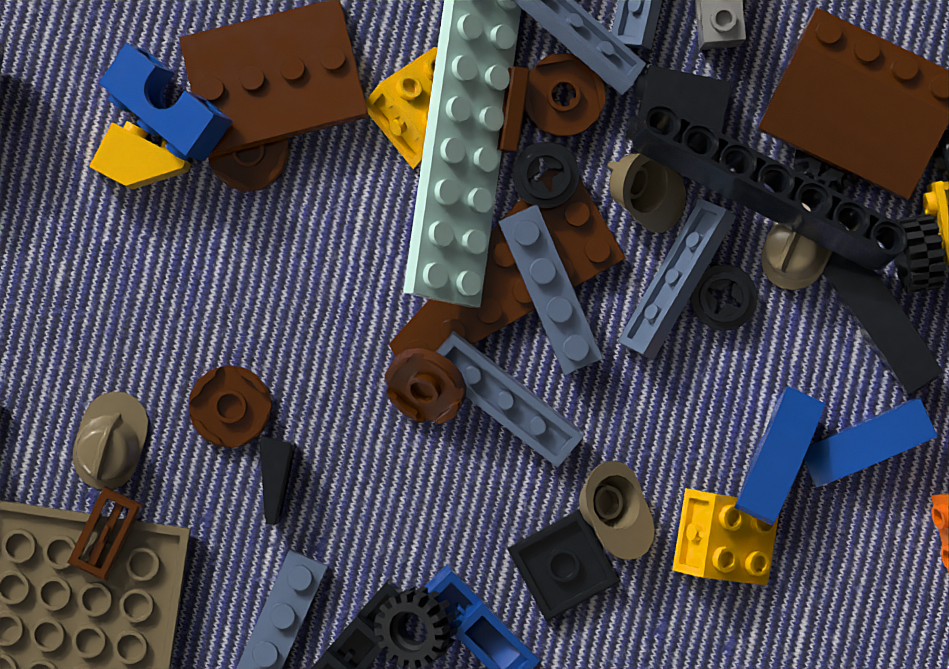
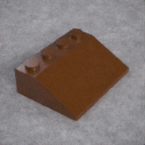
[757,7,949,201]

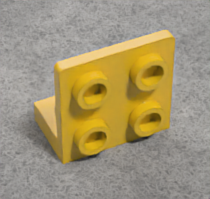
[365,47,438,169]
[672,488,779,585]

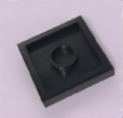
[507,508,619,622]

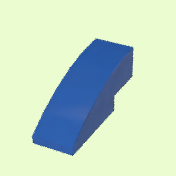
[734,386,825,525]
[803,398,938,488]
[424,564,540,669]

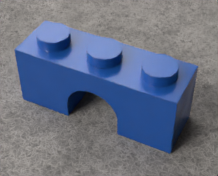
[99,42,233,161]

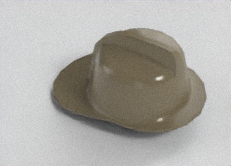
[607,153,686,233]
[761,203,841,290]
[73,391,148,489]
[579,461,655,560]

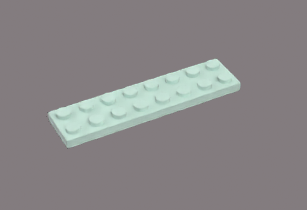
[403,0,521,308]

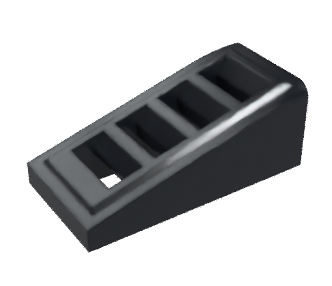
[260,436,297,525]

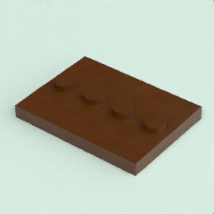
[179,0,369,158]

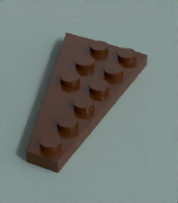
[389,169,625,357]

